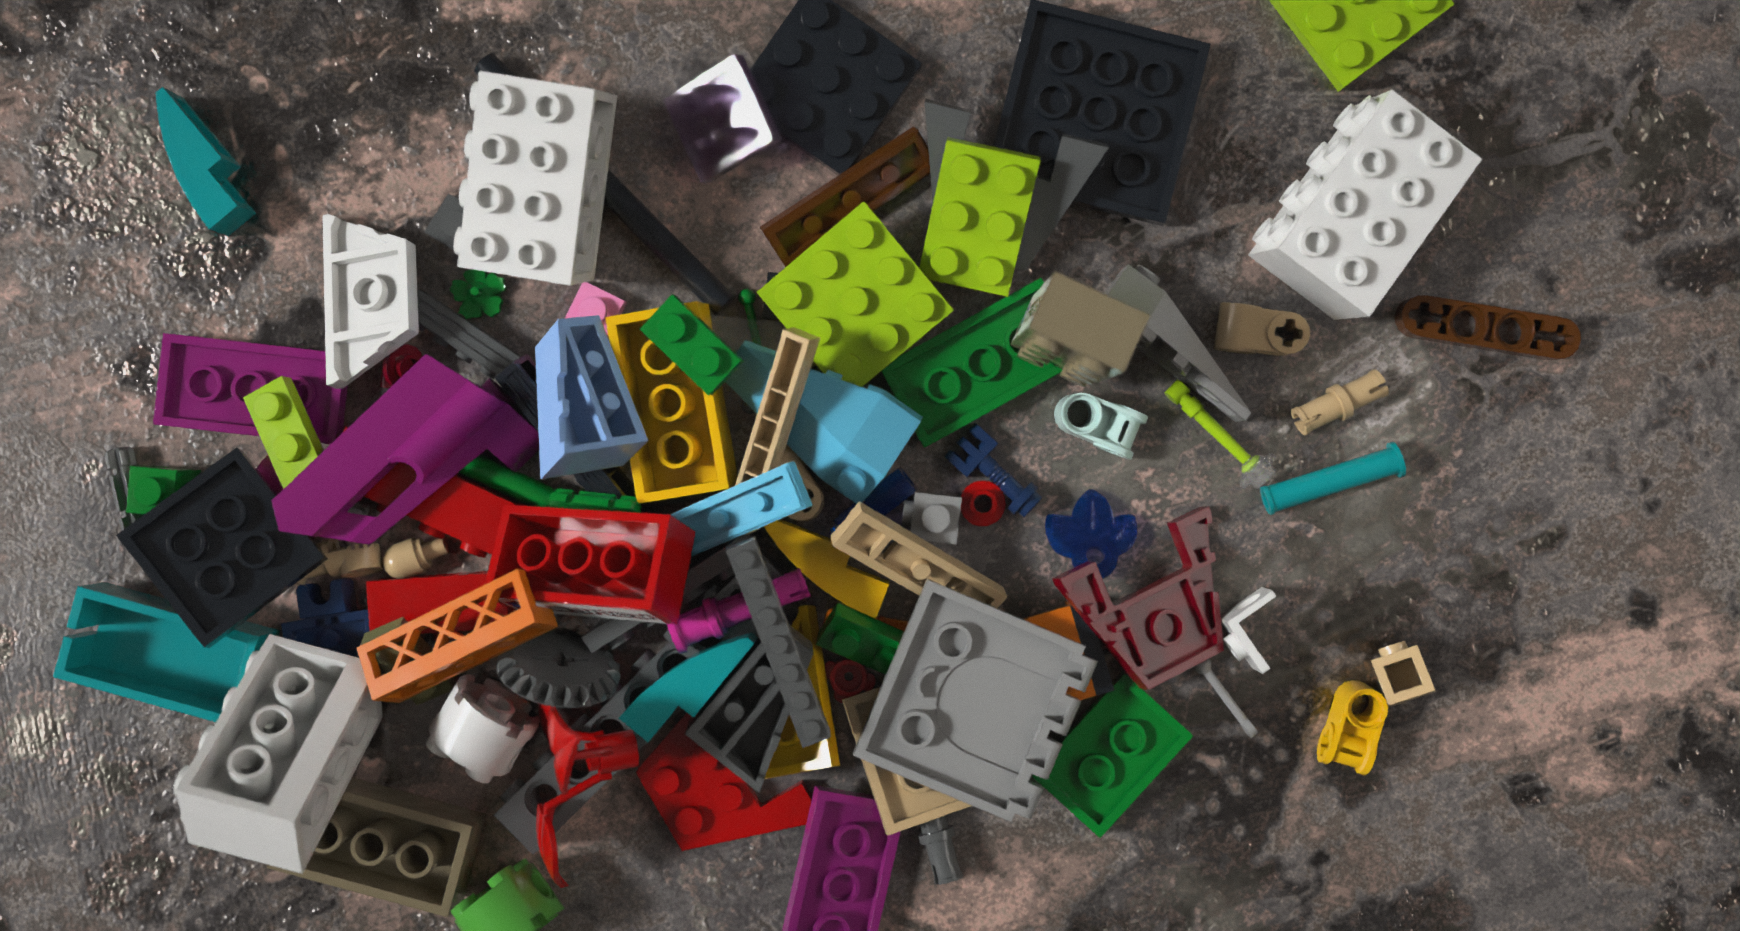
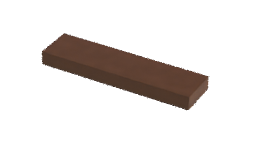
[760,126,930,267]

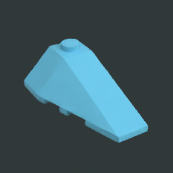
[725,340,922,504]

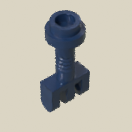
[944,423,1043,517]

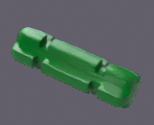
[549,488,641,513]

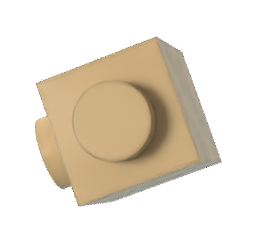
[1371,641,1436,707]

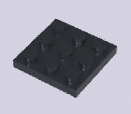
[730,0,922,175]
[116,447,328,648]

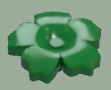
[449,269,507,320]

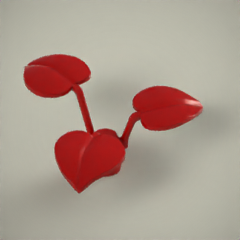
[536,703,639,888]

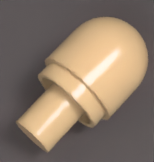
[383,537,449,579]

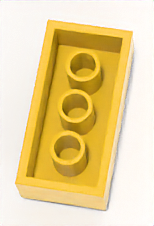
[605,301,738,504]

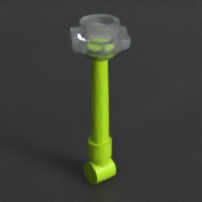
[1164,379,1277,489]

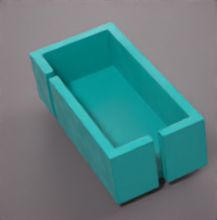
[53,582,280,722]

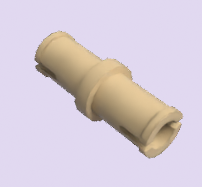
[1291,369,1389,435]

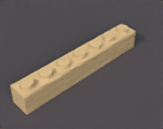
[735,327,820,535]

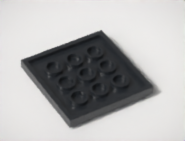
[993,0,1211,226]

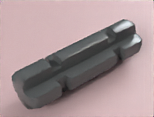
[104,447,144,531]

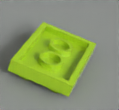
[919,137,1041,297]

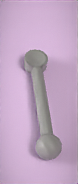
[1193,659,1258,738]

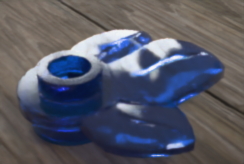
[1045,489,1138,579]

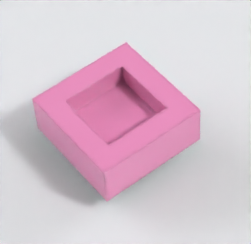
[565,282,627,339]

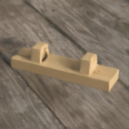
[830,501,1007,608]

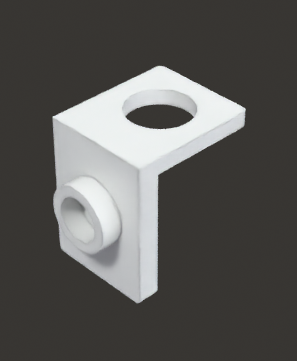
[1221,587,1276,674]

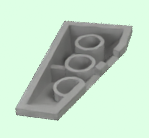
[1104,264,1251,422]

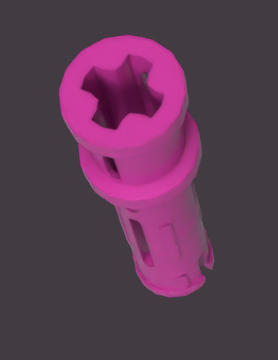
[667,568,811,654]

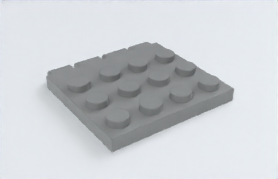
[853,579,1098,822]

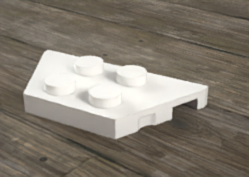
[323,214,419,389]

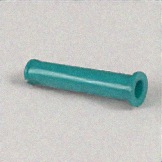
[1260,442,1406,515]

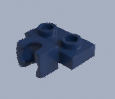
[281,578,369,658]

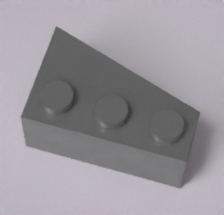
[685,624,813,793]

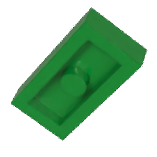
[640,294,744,396]
[816,602,904,675]

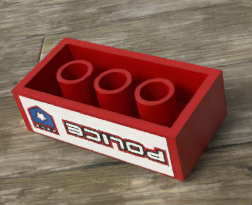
[485,504,696,625]

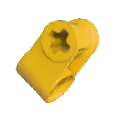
[1317,680,1388,775]

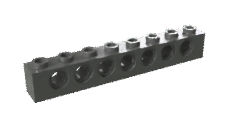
[494,550,786,855]

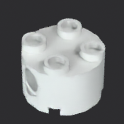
[426,674,540,783]

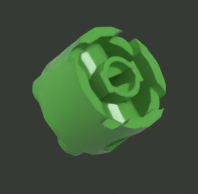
[451,858,565,931]

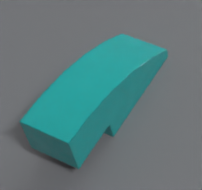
[155,87,256,236]
[619,632,758,742]

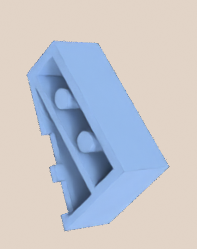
[535,315,648,479]

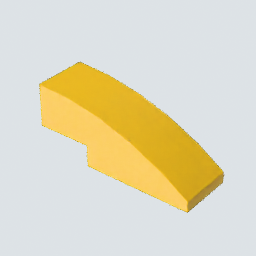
[763,519,889,619]

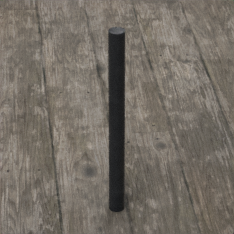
[474,53,735,316]

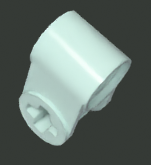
[1054,392,1148,460]

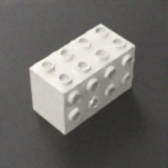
[454,71,617,286]
[1248,89,1482,320]

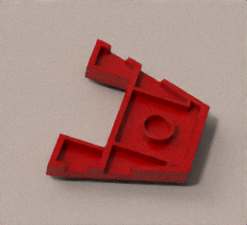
[636,713,812,851]

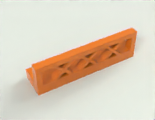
[357,569,559,703]

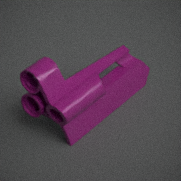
[271,354,539,545]

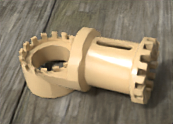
[294,537,383,586]

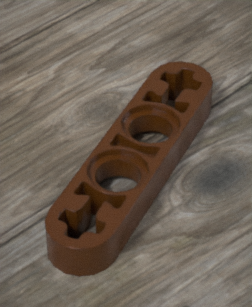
[1395,295,1581,360]

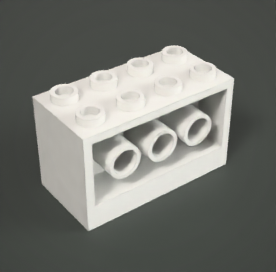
[174,634,383,874]

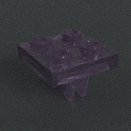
[663,54,782,183]

